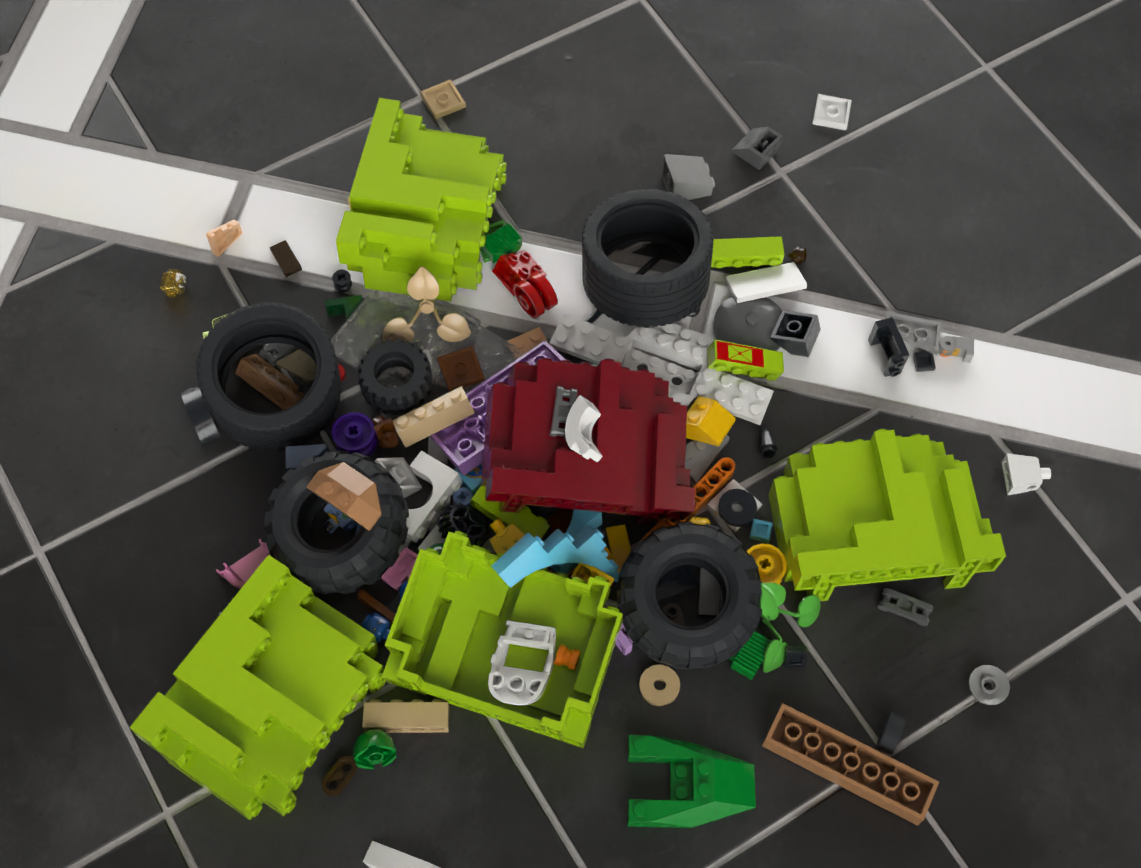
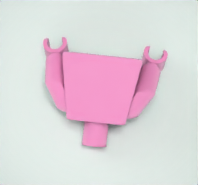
[216,539,270,589]

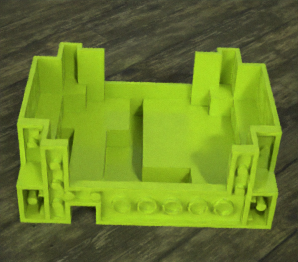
[336,98,507,302]
[768,429,1006,601]
[382,531,623,748]
[130,555,386,820]

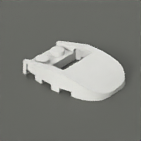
[488,620,556,705]

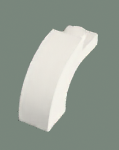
[565,395,603,462]

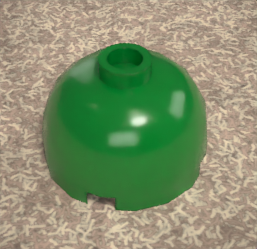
[353,729,396,769]

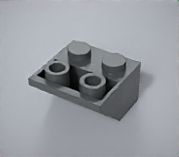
[732,127,783,170]

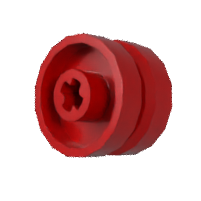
[513,271,558,319]

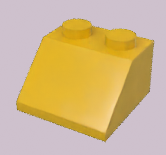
[686,396,736,446]

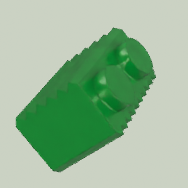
[481,223,522,263]
[730,631,771,680]

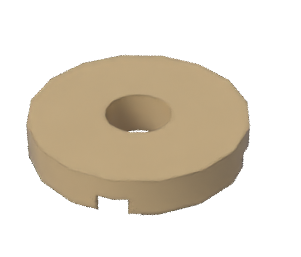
[639,665,680,707]

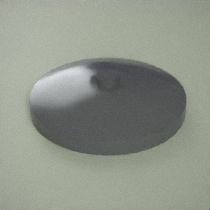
[713,296,782,351]

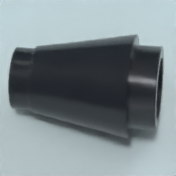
[758,428,777,458]

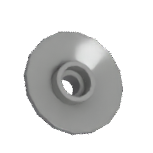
[968,665,1010,705]

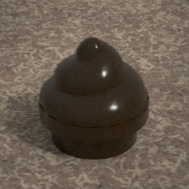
[787,246,807,264]

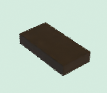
[269,240,302,277]

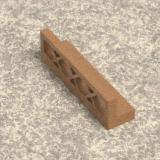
[235,354,305,410]

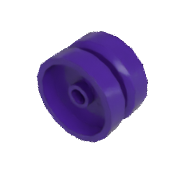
[332,412,377,457]

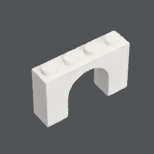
[406,451,462,543]

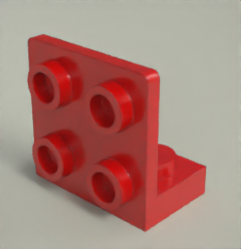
[492,251,547,296]

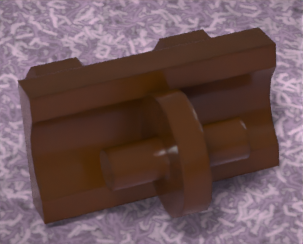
[372,415,399,450]

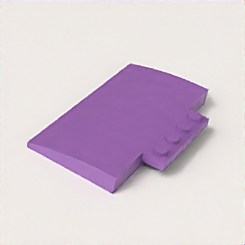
[430,341,566,476]

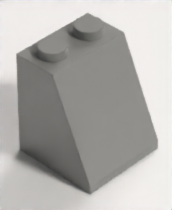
[661,154,715,200]

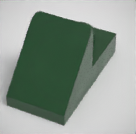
[325,295,364,325]

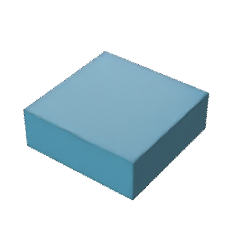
[749,519,773,543]

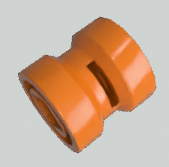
[554,644,581,671]

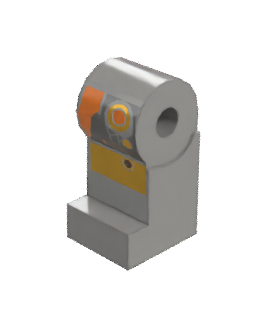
[938,336,974,363]

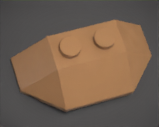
[306,462,382,531]

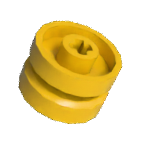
[747,543,787,585]

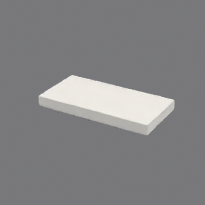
[725,262,807,303]

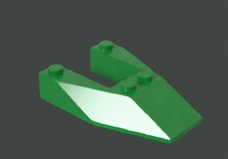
[627,735,756,828]

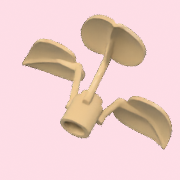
[382,266,471,343]

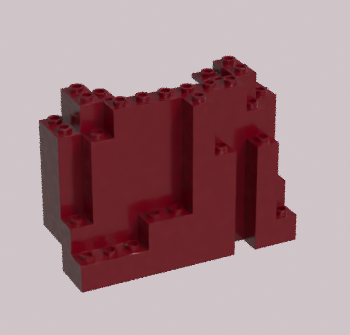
[481,358,695,526]

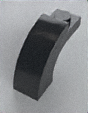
[181,387,220,445]

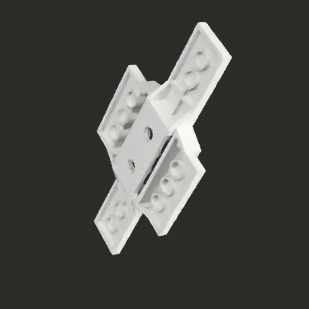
[549,313,773,425]

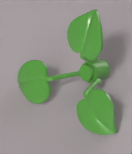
[759,583,821,673]

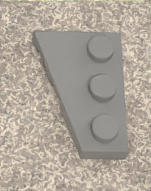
[885,312,941,356]
[685,435,730,485]

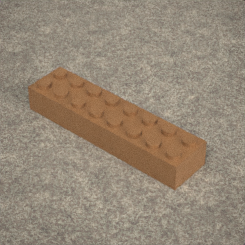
[762,703,939,826]

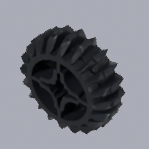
[437,502,490,547]

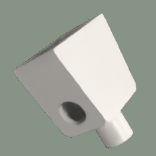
[1002,454,1051,495]

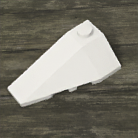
[363,841,440,868]

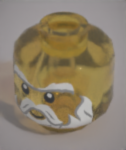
[160,269,186,297]

